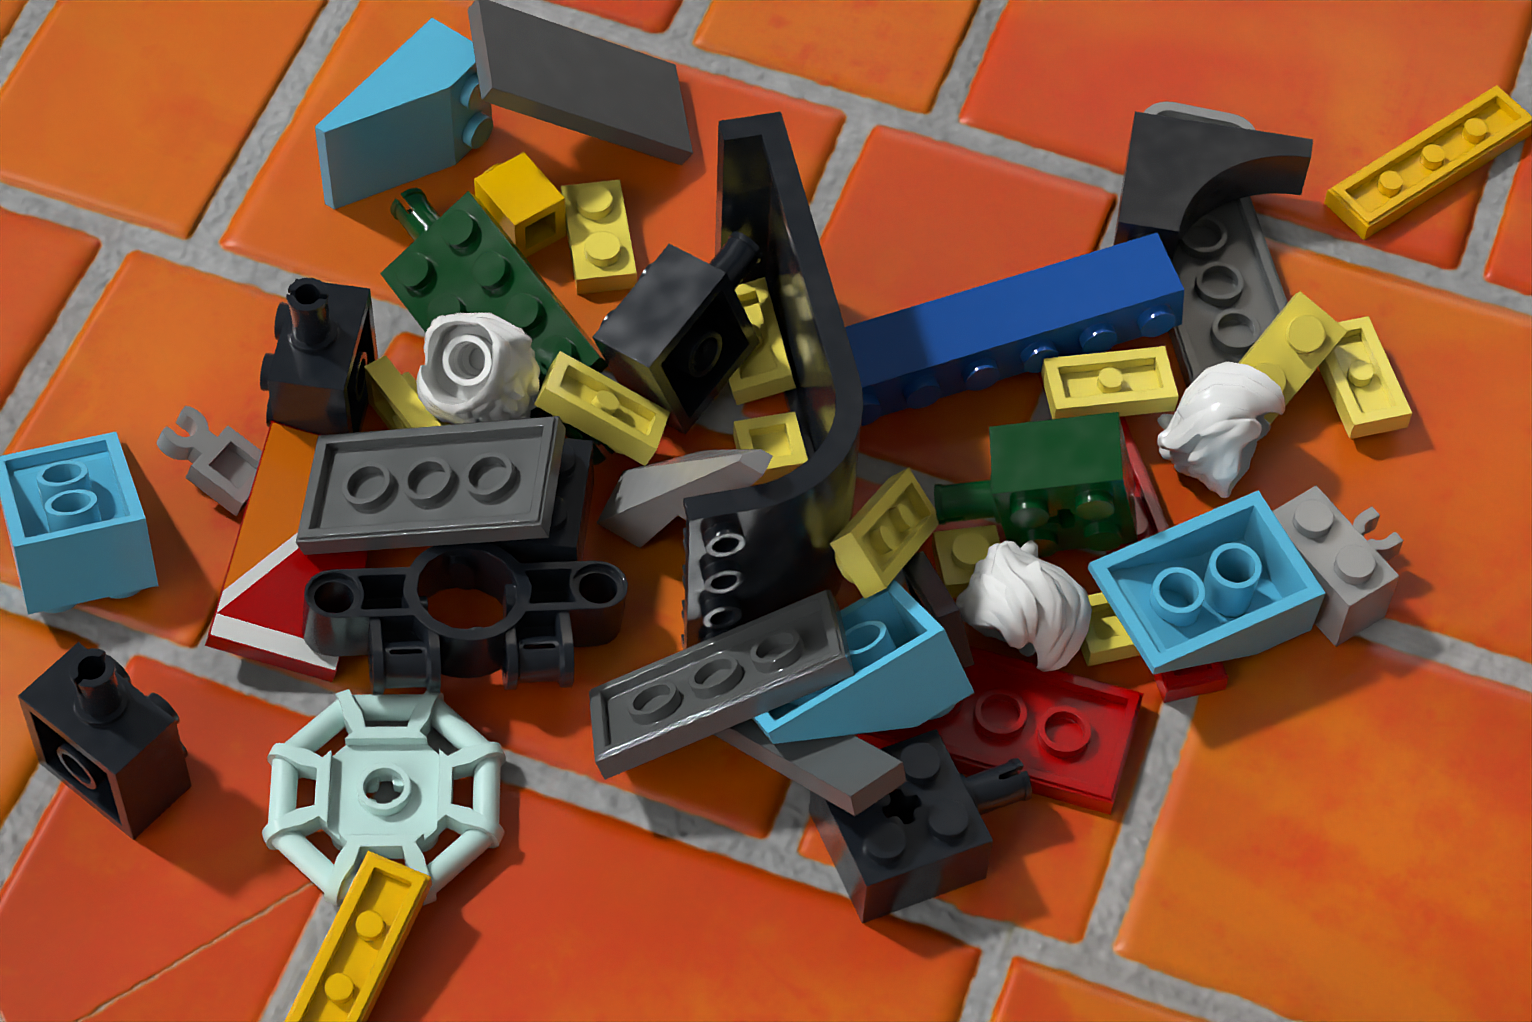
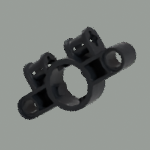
[302,542,628,696]

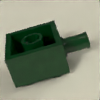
[934,412,1138,558]

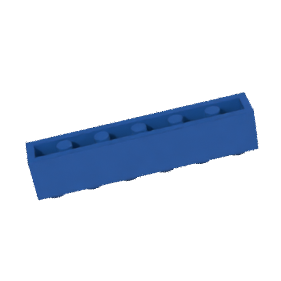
[845,233,1184,426]

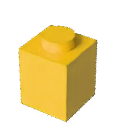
[474,152,566,258]

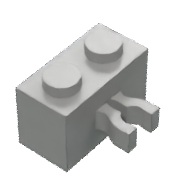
[1272,485,1404,647]

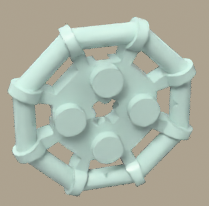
[262,689,506,906]

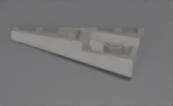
[597,449,773,548]

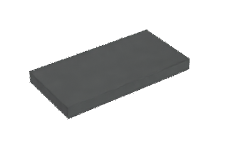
[467,0,693,165]
[1168,196,1309,388]
[296,416,566,555]
[589,589,855,780]

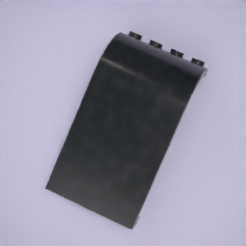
[681,112,863,650]

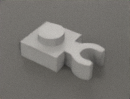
[156,406,262,516]

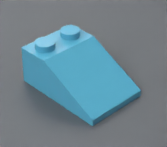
[315,18,493,209]
[0,432,159,615]
[1088,490,1325,674]
[752,579,974,744]

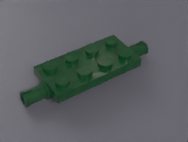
[380,188,615,465]

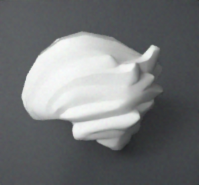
[416,313,541,425]
[1157,362,1285,498]
[956,540,1092,672]

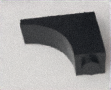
[1113,111,1313,262]

